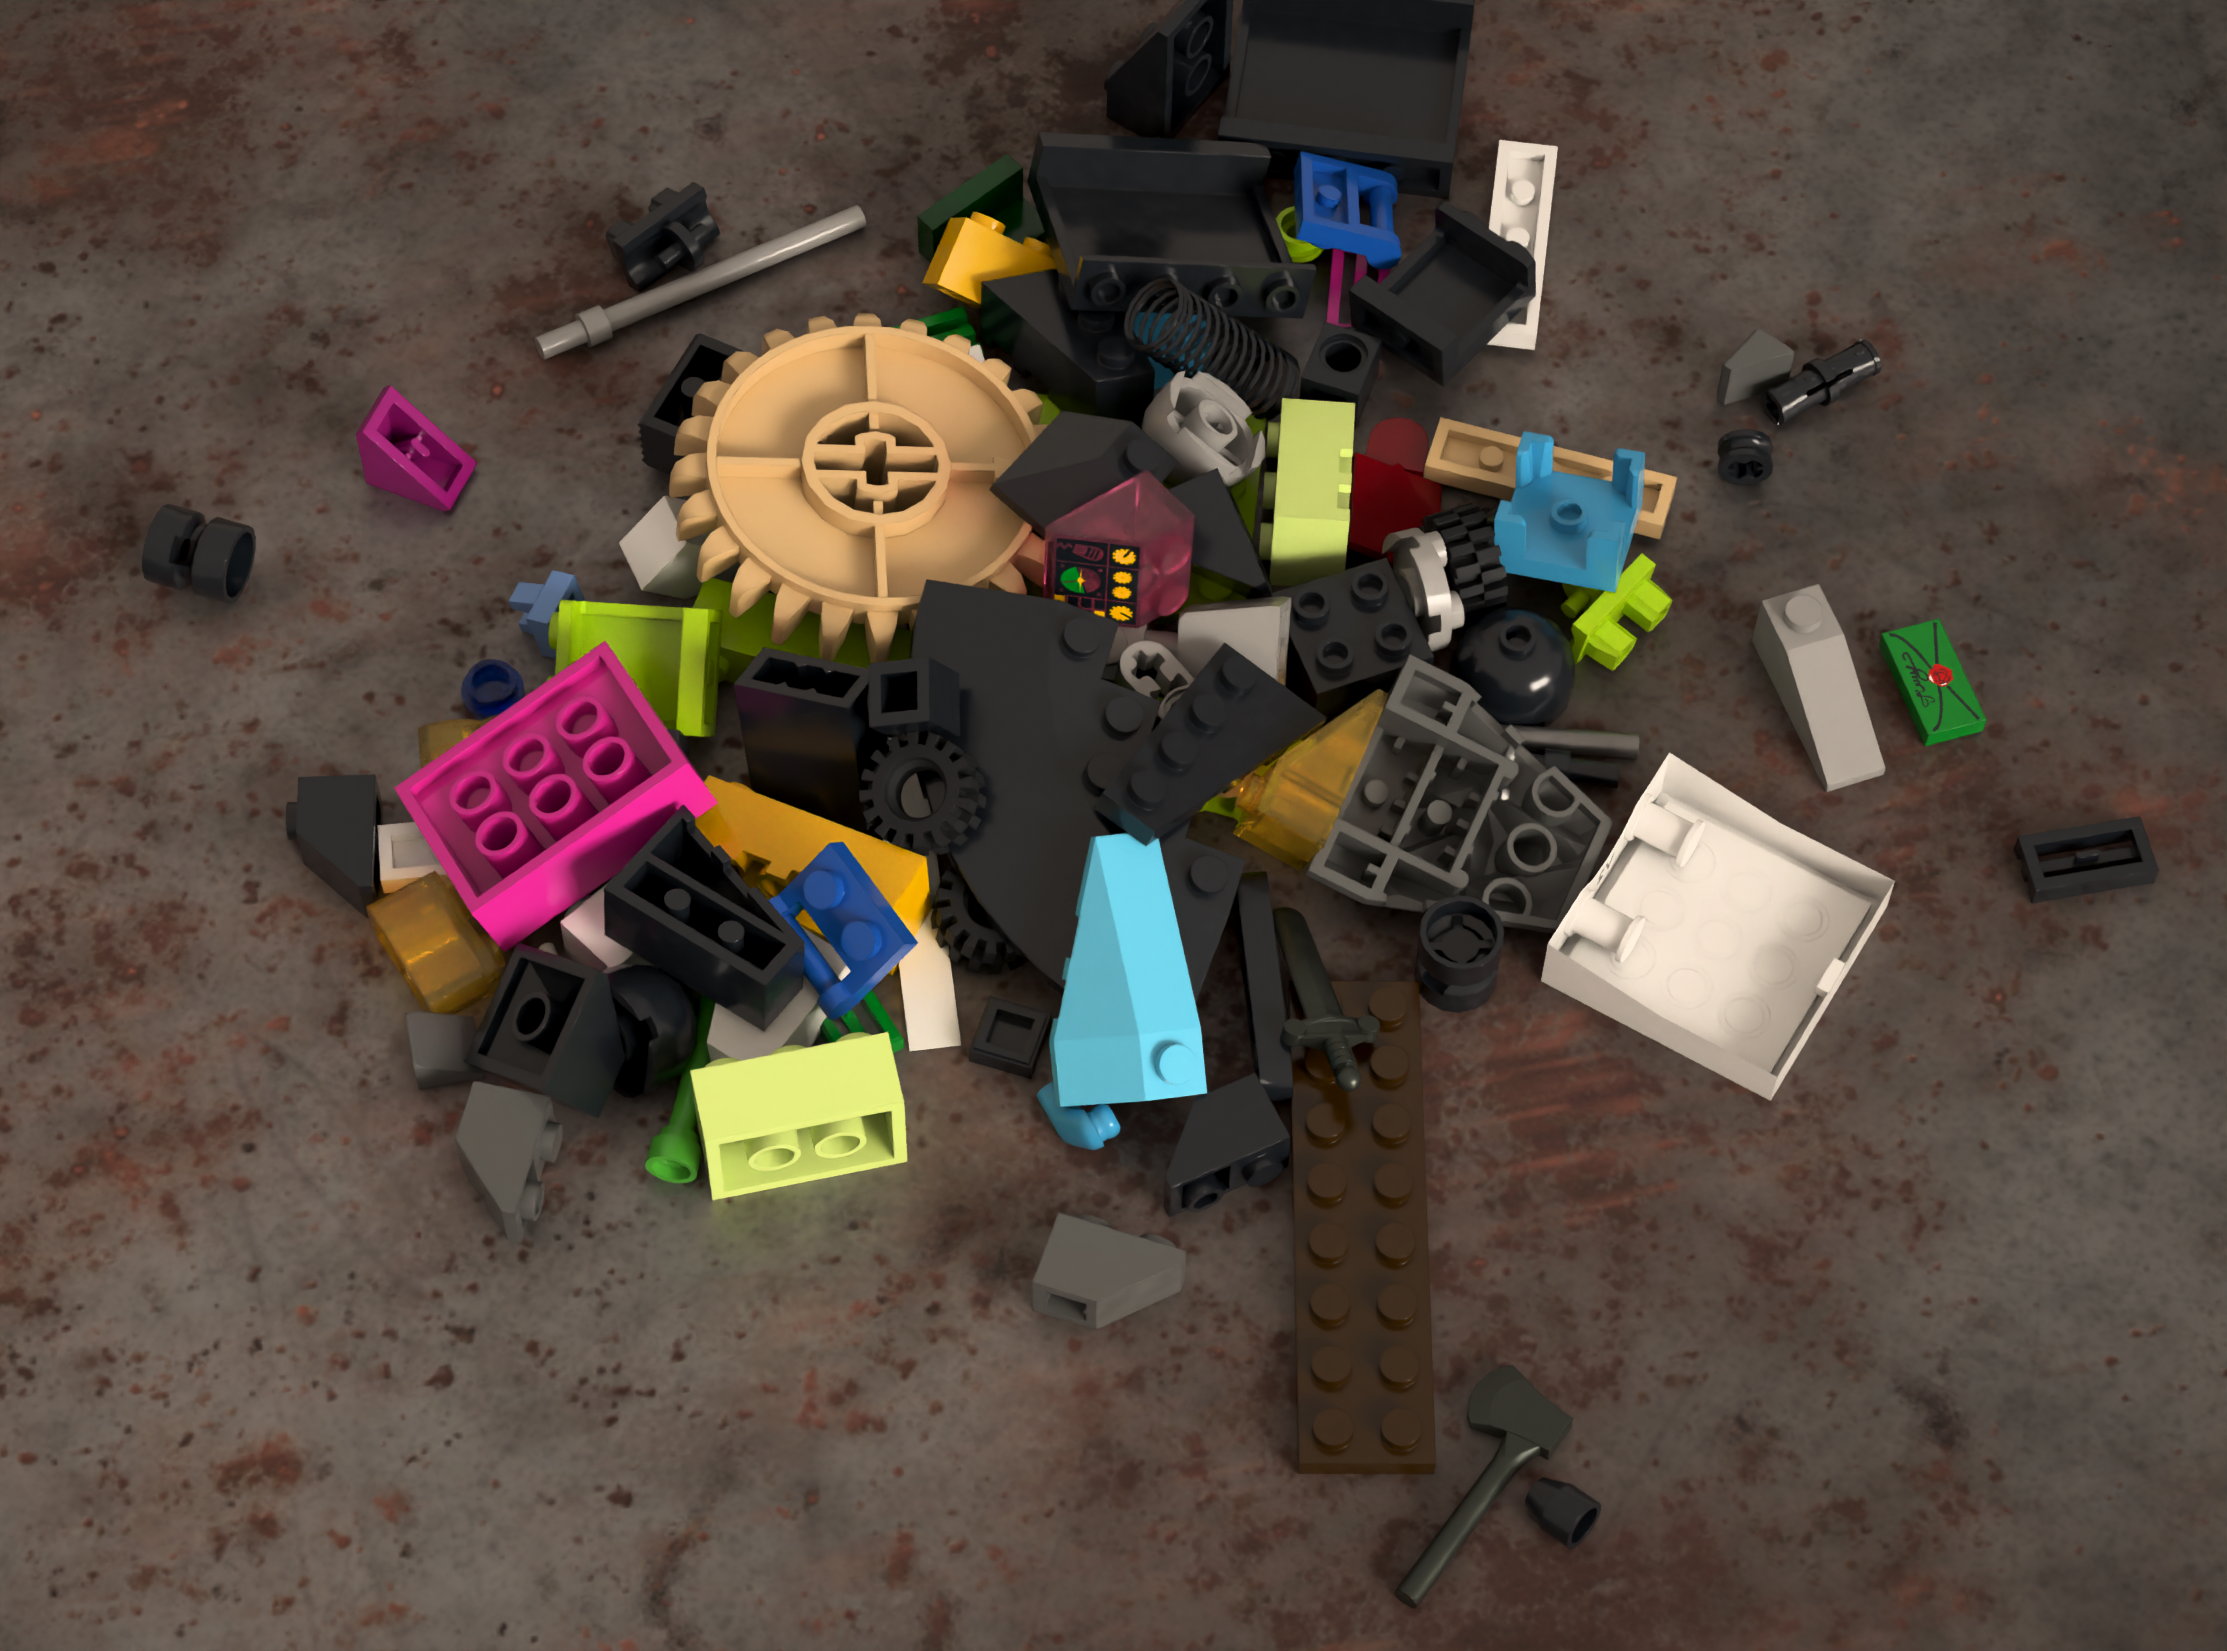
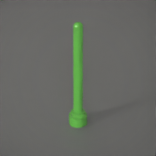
[645,994,716,1183]

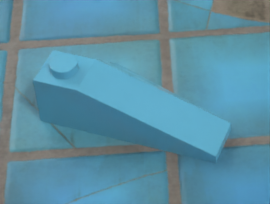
[1049,833,1207,1107]

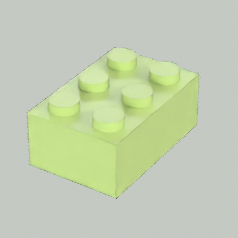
[690,1032,907,1200]

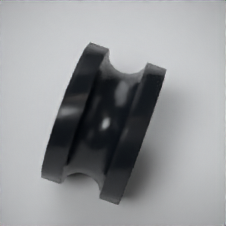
[1717,429,1773,485]

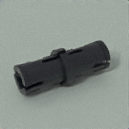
[1761,339,1881,425]

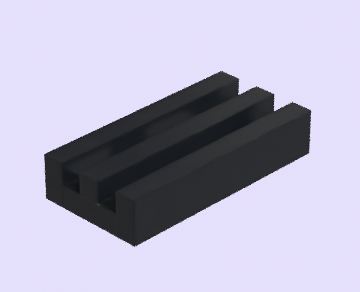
[2014,816,2159,903]

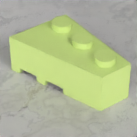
[1259,398,1355,586]

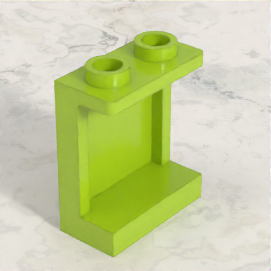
[547,600,723,737]

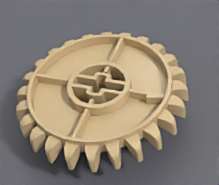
[669,313,1055,663]

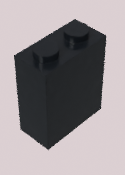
[734,647,890,831]

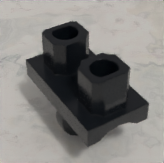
[605,182,721,292]

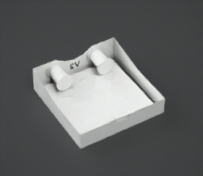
[1541,753,1895,1101]

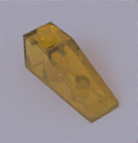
[1233,689,1389,871]

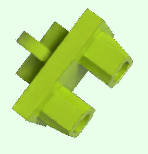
[1561,553,1673,671]

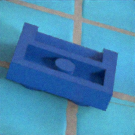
[1294,151,1401,270]
[768,842,918,1020]

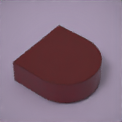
[1365,417,1429,477]

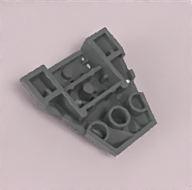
[1305,654,1614,934]

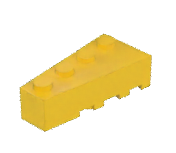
[695,775,932,976]

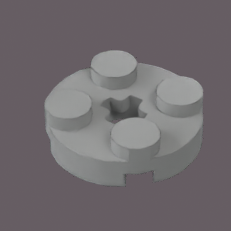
[1382,528,1465,652]

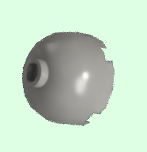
[1142,371,1265,489]

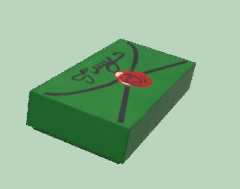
[1879,618,1986,746]

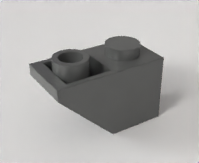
[455,1081,563,1243]
[1032,1212,1186,1330]

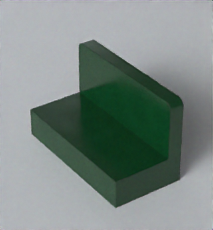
[917,153,1046,263]

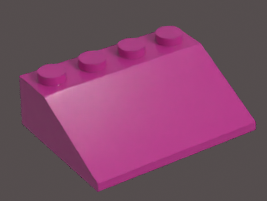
[394,641,718,952]

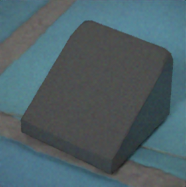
[1716,328,1795,405]
[405,1011,484,1090]

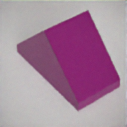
[356,385,477,512]

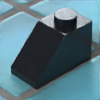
[286,774,383,918]

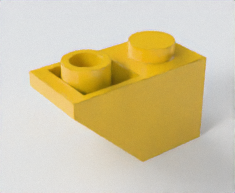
[922,212,1056,308]

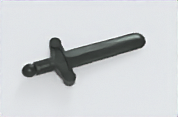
[1272,906,1380,1092]

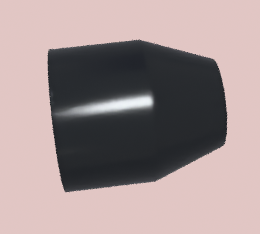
[1525,1477,1601,1549]

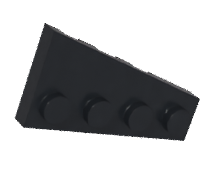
[1093,642,1327,846]

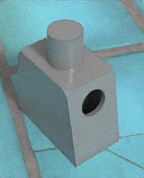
[1144,596,1291,687]

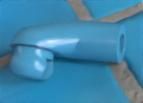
[1036,1082,1121,1150]

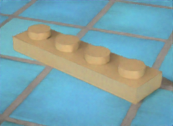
[1423,417,1677,539]

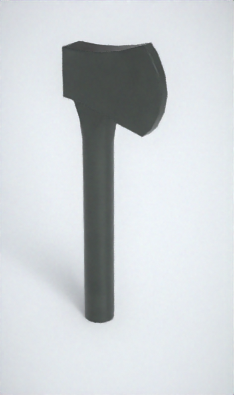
[1394,1365,1573,1608]

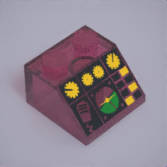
[1043,470,1195,628]

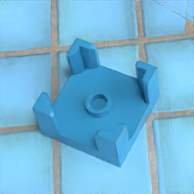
[1494,431,1645,592]

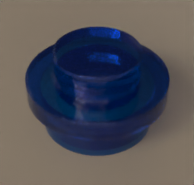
[461,659,525,720]

